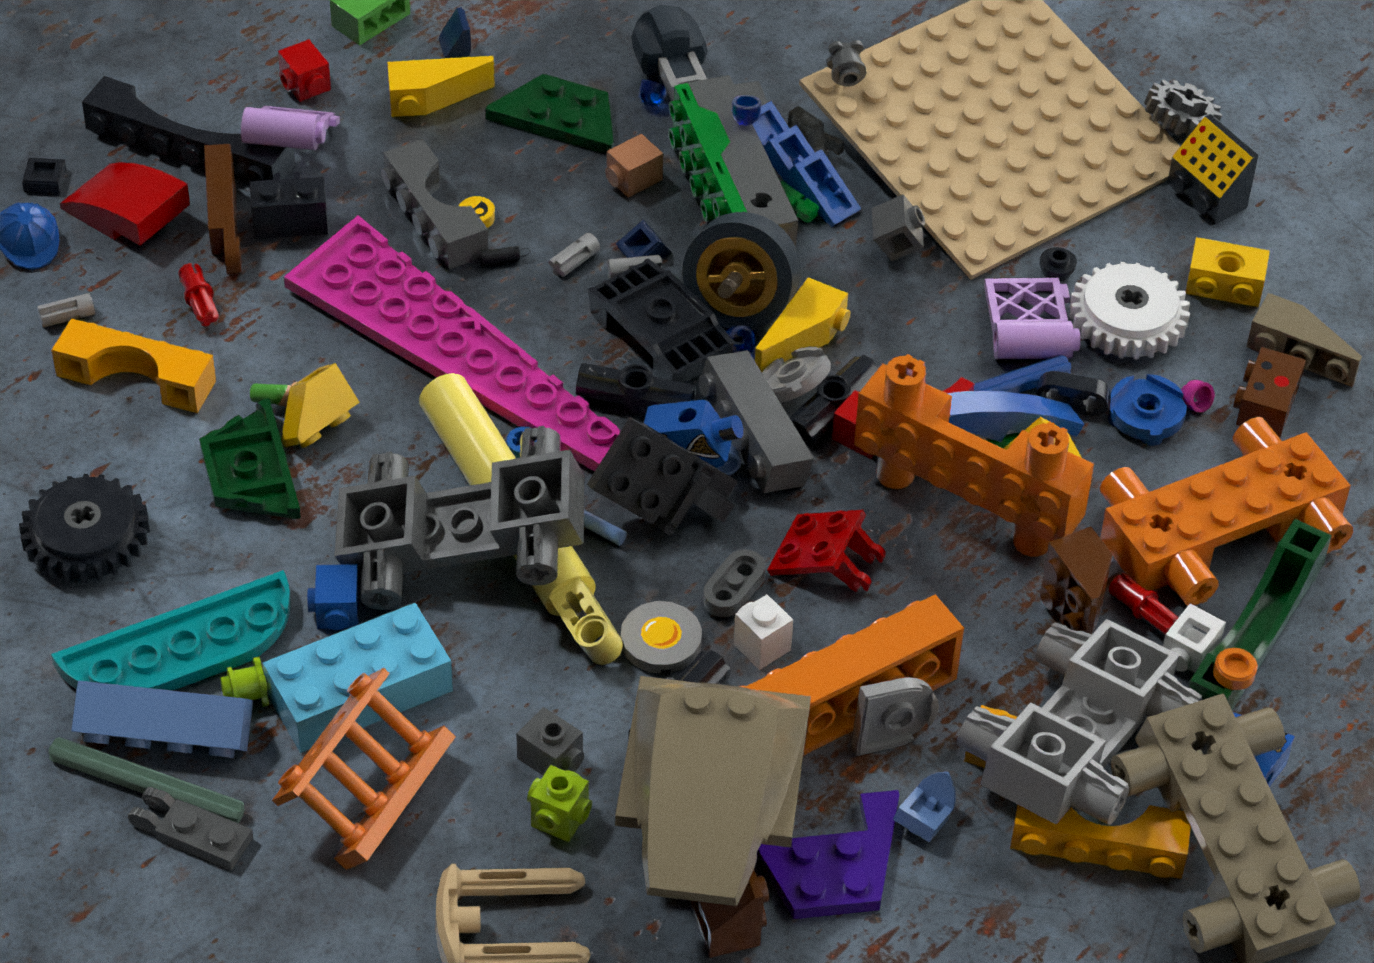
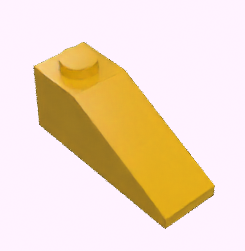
[387,56,495,117]
[755,277,850,373]

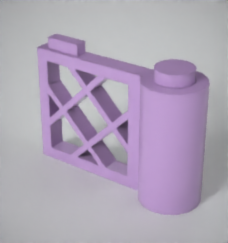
[241,106,340,150]
[984,278,1080,360]

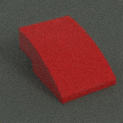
[59,162,190,245]

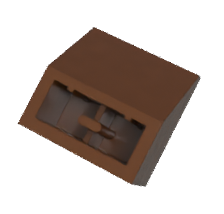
[1040,526,1113,634]
[689,870,769,958]

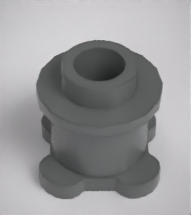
[826,40,867,87]

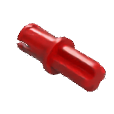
[178,263,219,327]
[1109,573,1179,635]

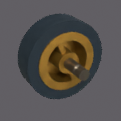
[682,212,801,331]

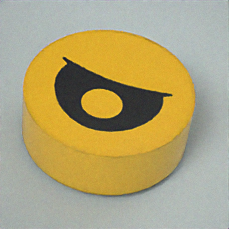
[459,196,495,228]

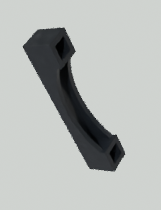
[82,76,295,184]

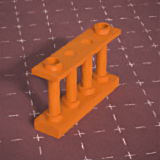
[272,668,456,870]

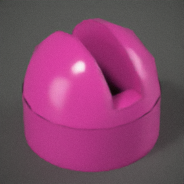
[1181,380,1215,412]

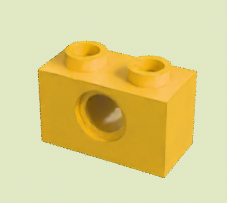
[1185,237,1270,307]

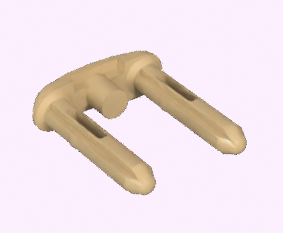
[435,864,590,963]

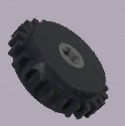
[19,474,150,583]

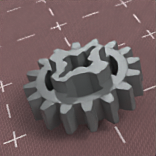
[1144,80,1222,136]

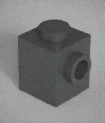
[872,194,925,261]
[516,707,584,776]

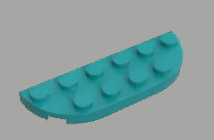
[51,570,291,691]

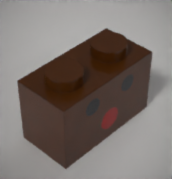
[1233,347,1306,438]

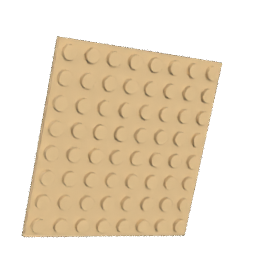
[799,0,1180,280]

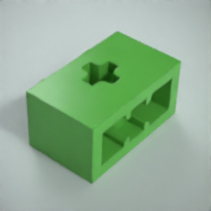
[330,0,410,46]

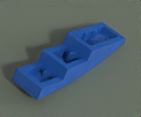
[748,101,861,227]
[947,391,1085,442]

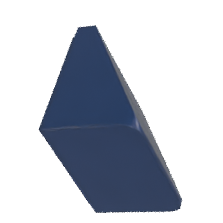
[439,7,471,58]
[616,220,672,259]

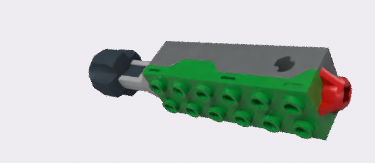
[631,4,798,247]

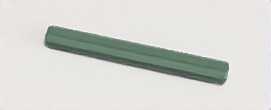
[48,737,245,824]

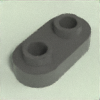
[703,549,766,617]

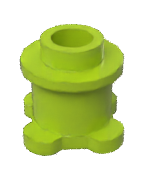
[220,657,269,707]

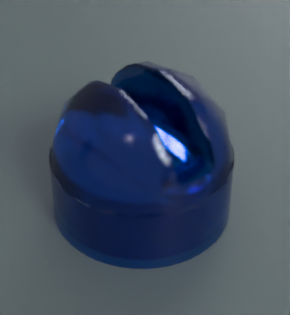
[639,79,667,107]
[732,95,761,126]
[726,325,756,353]

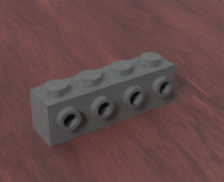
[699,350,814,493]

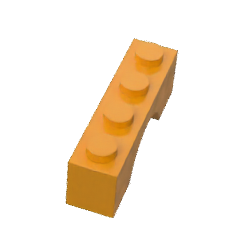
[51,318,216,413]
[1010,804,1191,879]

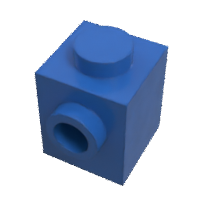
[307,564,359,630]

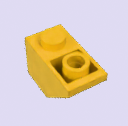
[281,363,360,448]

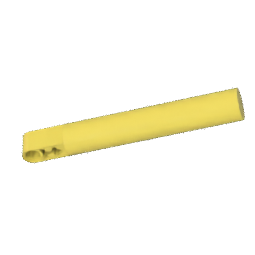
[419,373,623,665]

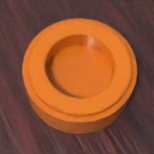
[1213,648,1258,690]

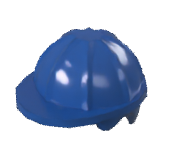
[0,202,59,270]

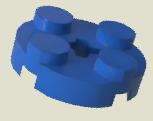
[1108,374,1187,446]

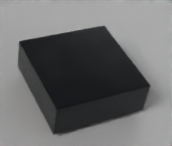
[22,158,66,194]

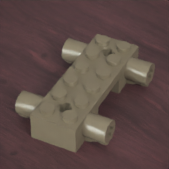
[1111,693,1360,963]

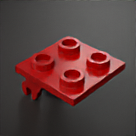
[767,509,886,592]

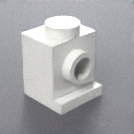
[1163,604,1226,673]

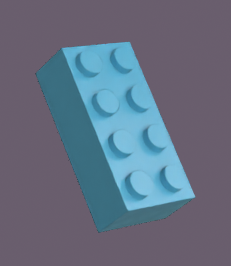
[263,603,453,753]

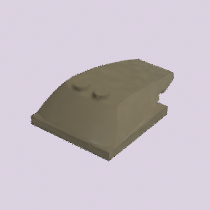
[615,676,811,906]

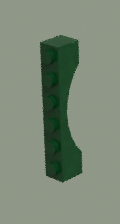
[1189,519,1332,710]

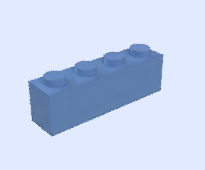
[71,681,253,758]

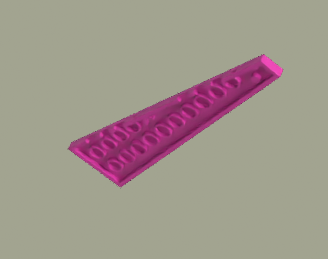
[284,215,620,471]

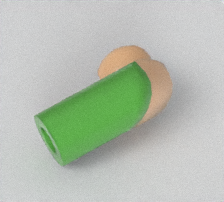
[250,382,297,407]

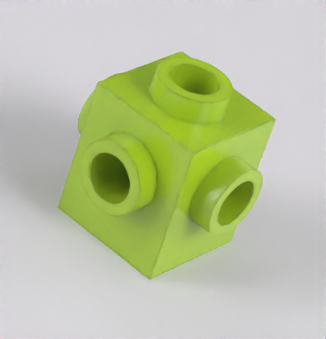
[527,765,592,842]

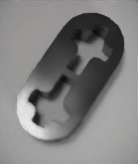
[1036,371,1111,416]

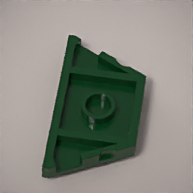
[485,74,614,154]
[199,398,301,519]

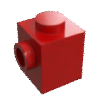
[278,39,331,102]

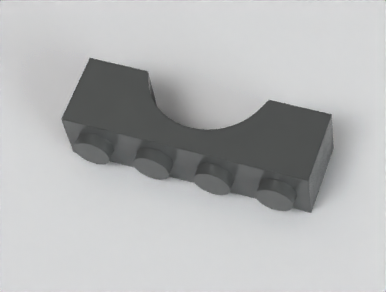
[381,139,488,270]

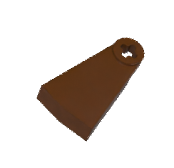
[204,144,242,275]

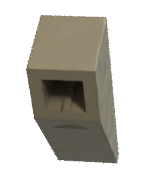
[1246,293,1362,387]

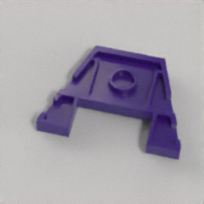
[757,790,899,919]

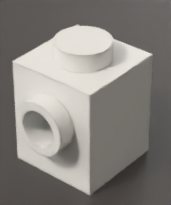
[733,594,793,670]

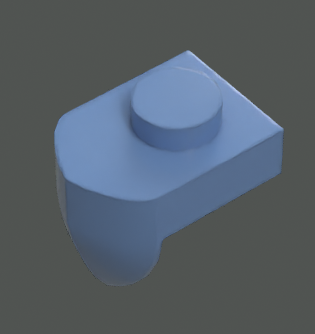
[893,772,956,842]

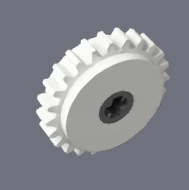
[1069,262,1190,360]

